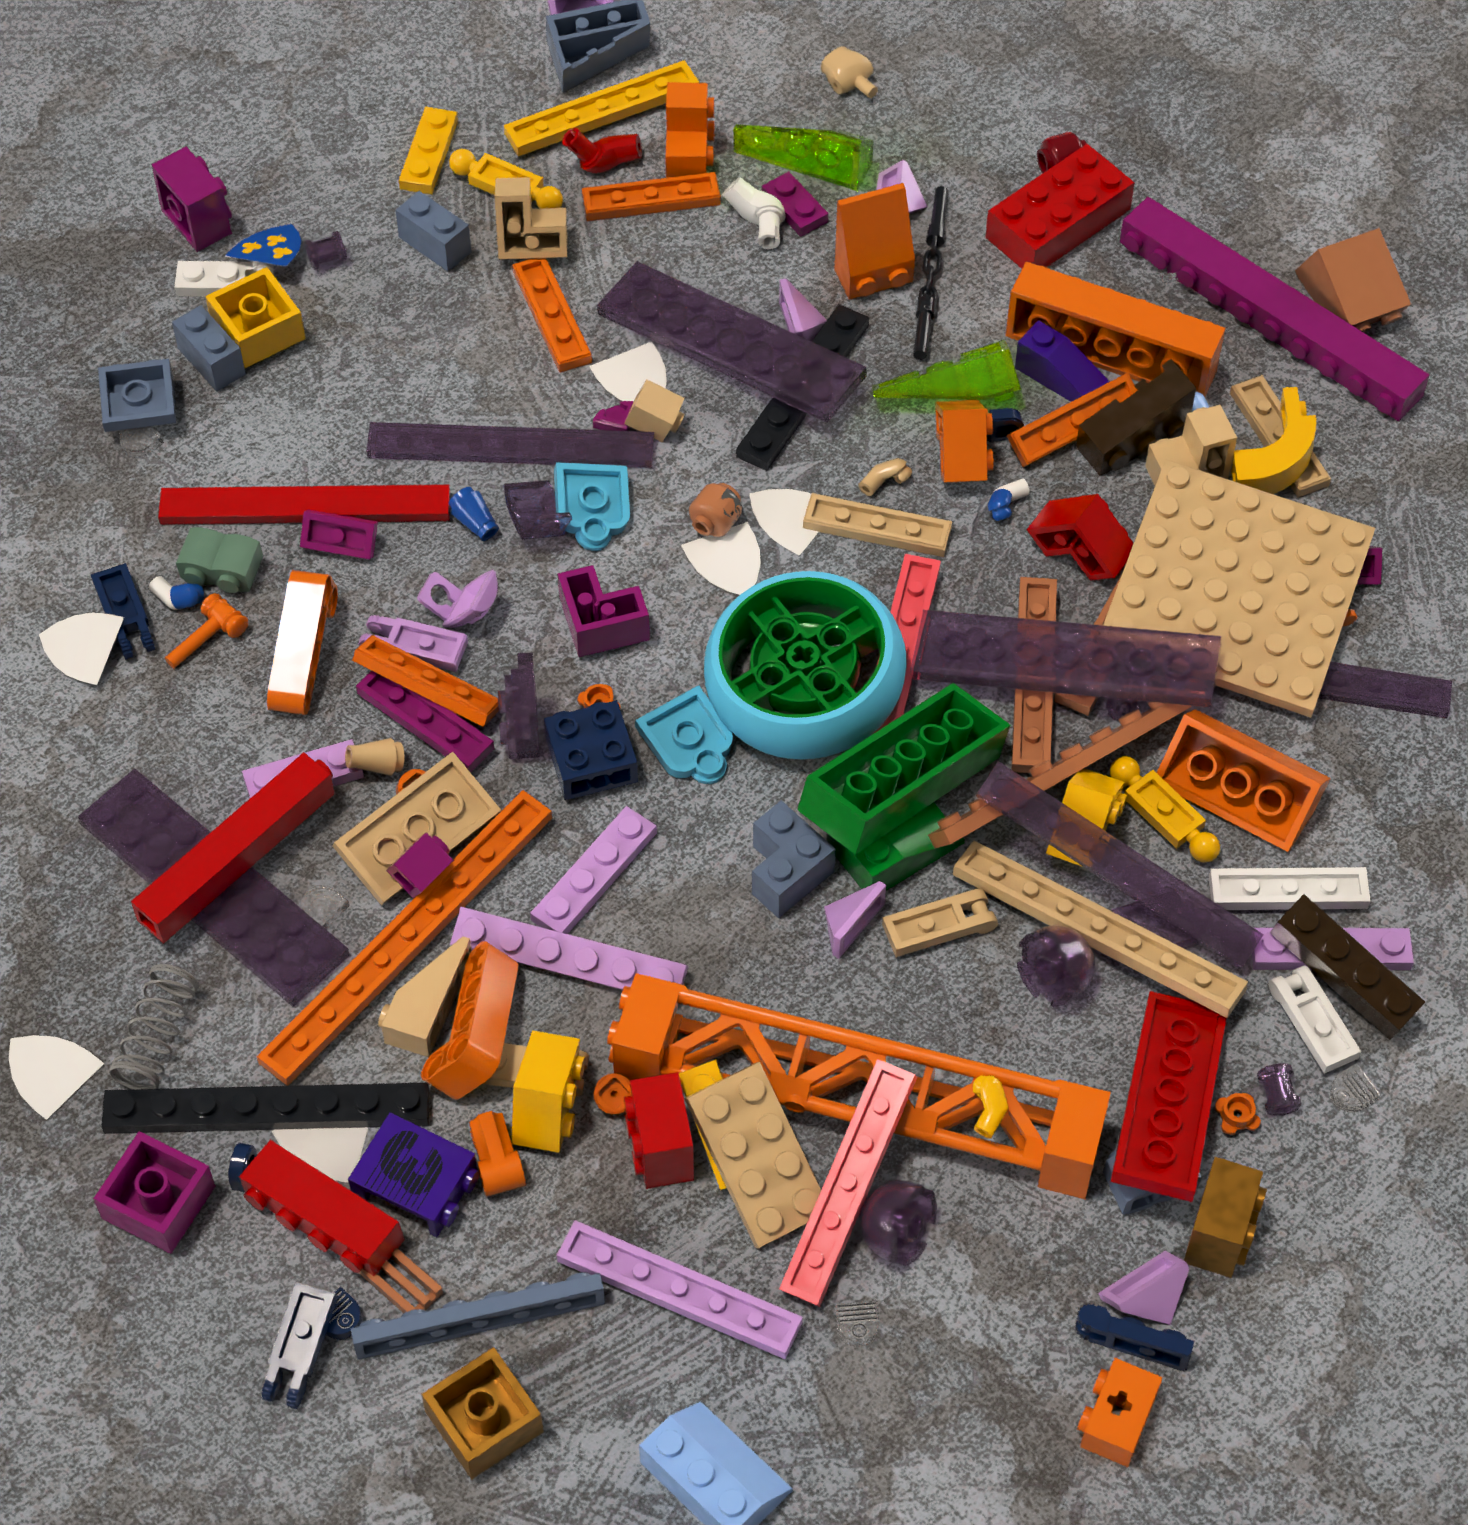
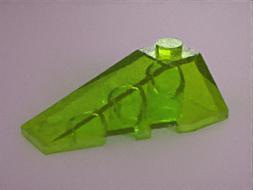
[734,124,874,191]
[872,339,1021,402]

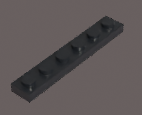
[736,304,869,471]

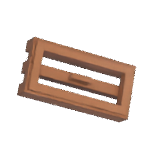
[359,1248,443,1313]

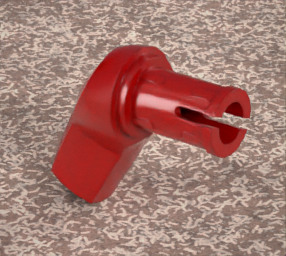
[562,128,642,174]

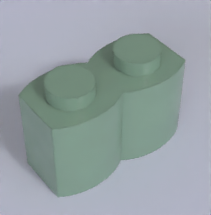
[176,527,263,593]

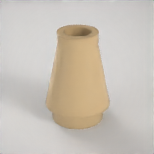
[345,738,404,776]

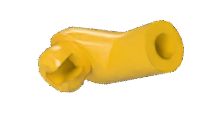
[973,1075,1008,1138]

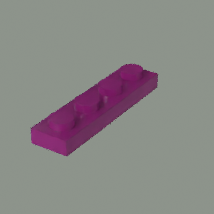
[356,670,495,773]

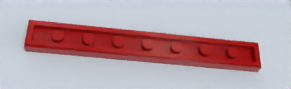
[158,485,450,524]

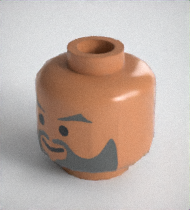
[689,483,742,537]

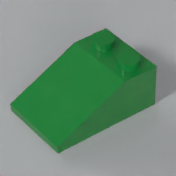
[826,802,965,891]

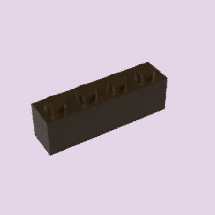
[1270,894,1425,1040]

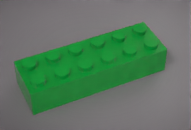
[797,683,1011,855]

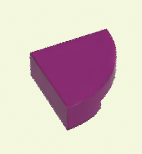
[593,401,633,437]

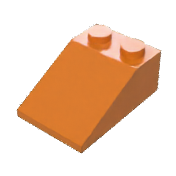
[834,183,915,300]

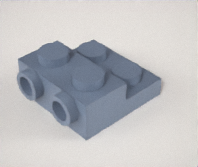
[98,359,176,432]

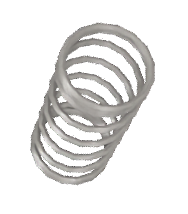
[109,964,199,1089]

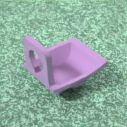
[417,570,498,628]

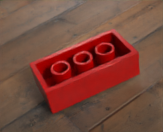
[985,143,1135,269]

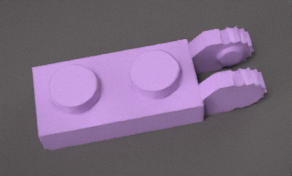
[358,615,468,672]

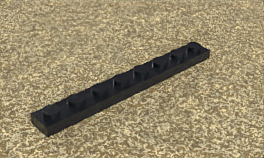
[101,1083,430,1134]

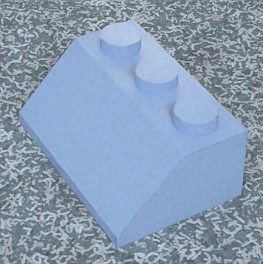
[639,1401,792,1525]

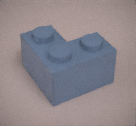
[752,800,835,919]

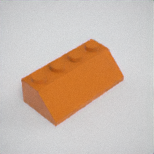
[1156,709,1331,852]

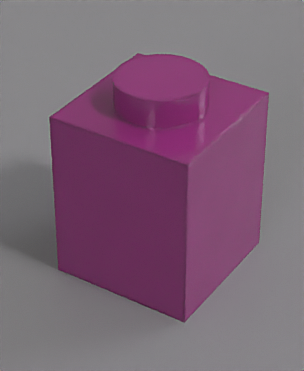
[386,832,453,898]

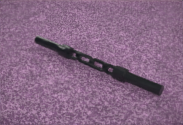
[913,186,949,360]

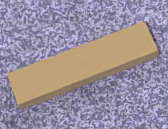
[1230,375,1331,498]
[803,493,952,557]

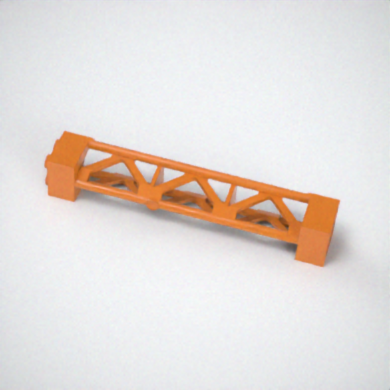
[607,973,1111,1199]

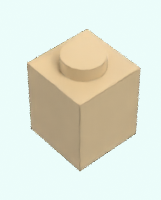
[624,379,685,442]

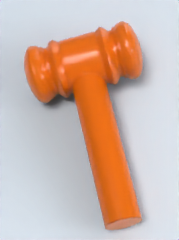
[165,593,249,669]

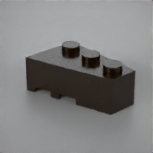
[1076,359,1196,476]

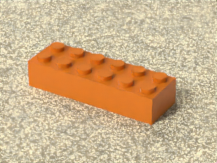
[1006,262,1226,397]

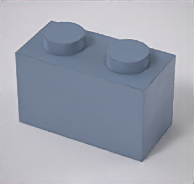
[395,191,472,272]
[172,305,246,392]

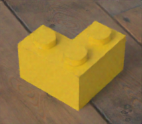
[1046,768,1128,869]
[512,1030,586,1153]

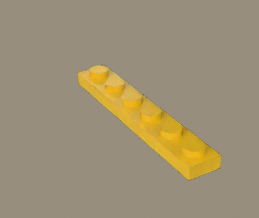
[504,60,699,157]

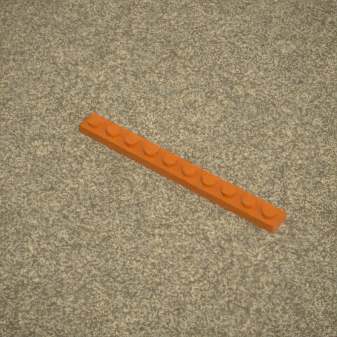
[257,790,552,1086]

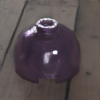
[1017,925,1096,1007]
[859,1180,937,1266]

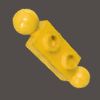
[449,149,563,209]
[1110,756,1220,863]

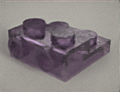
[498,652,540,759]

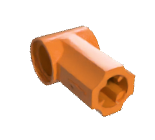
[469,1111,526,1197]

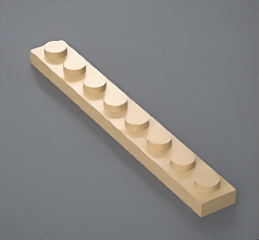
[953,840,1248,1018]

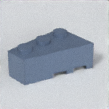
[546,0,650,93]

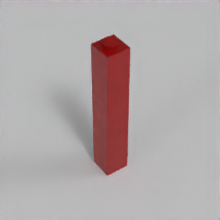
[131,752,334,944]

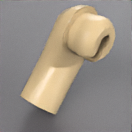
[858,458,912,496]

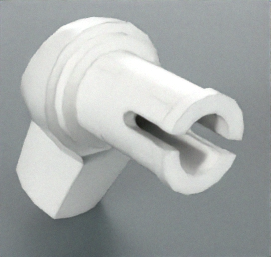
[722,177,786,249]

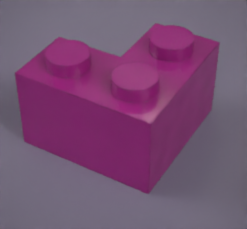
[557,565,650,658]

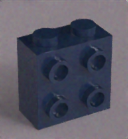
[544,700,638,800]

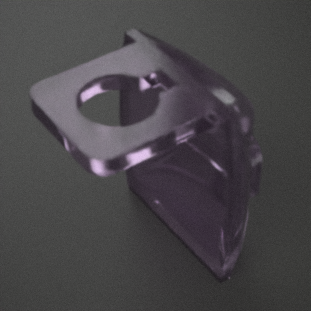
[503,480,572,540]

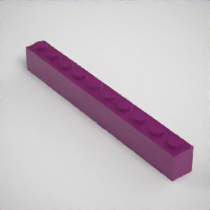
[1119,196,1430,422]

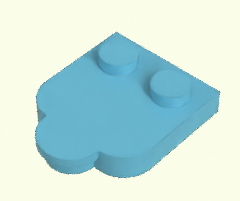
[554,462,630,551]
[635,685,733,784]

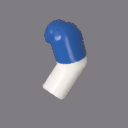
[987,479,1030,521]
[149,576,205,610]

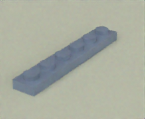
[351,1272,605,1360]

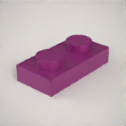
[761,171,828,237]
[300,510,378,559]

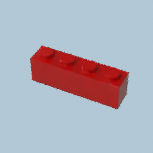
[239,1140,405,1276]

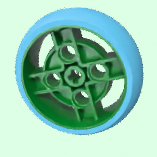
[704,571,907,759]

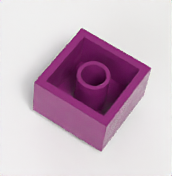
[151,146,232,252]
[93,1131,216,1254]

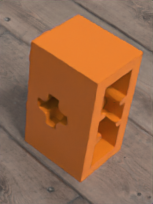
[1077,1358,1163,1467]

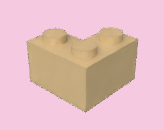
[495,177,568,259]
[1145,405,1237,485]

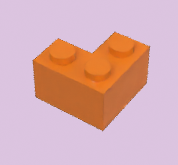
[665,82,715,178]
[935,400,994,482]

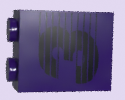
[348,1113,480,1238]

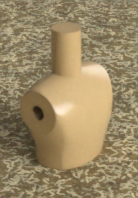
[821,46,878,98]

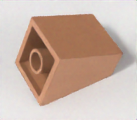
[1295,228,1411,333]

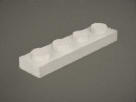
[1209,867,1370,910]

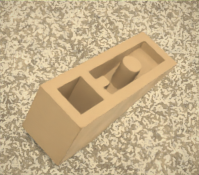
[378,936,472,1057]

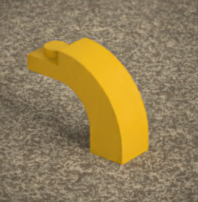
[1231,387,1317,494]

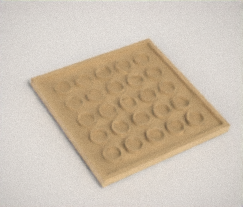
[1096,459,1375,718]

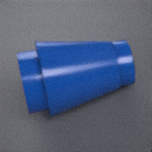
[449,487,499,541]

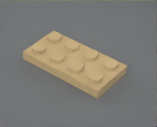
[332,752,501,906]
[684,1062,821,1248]

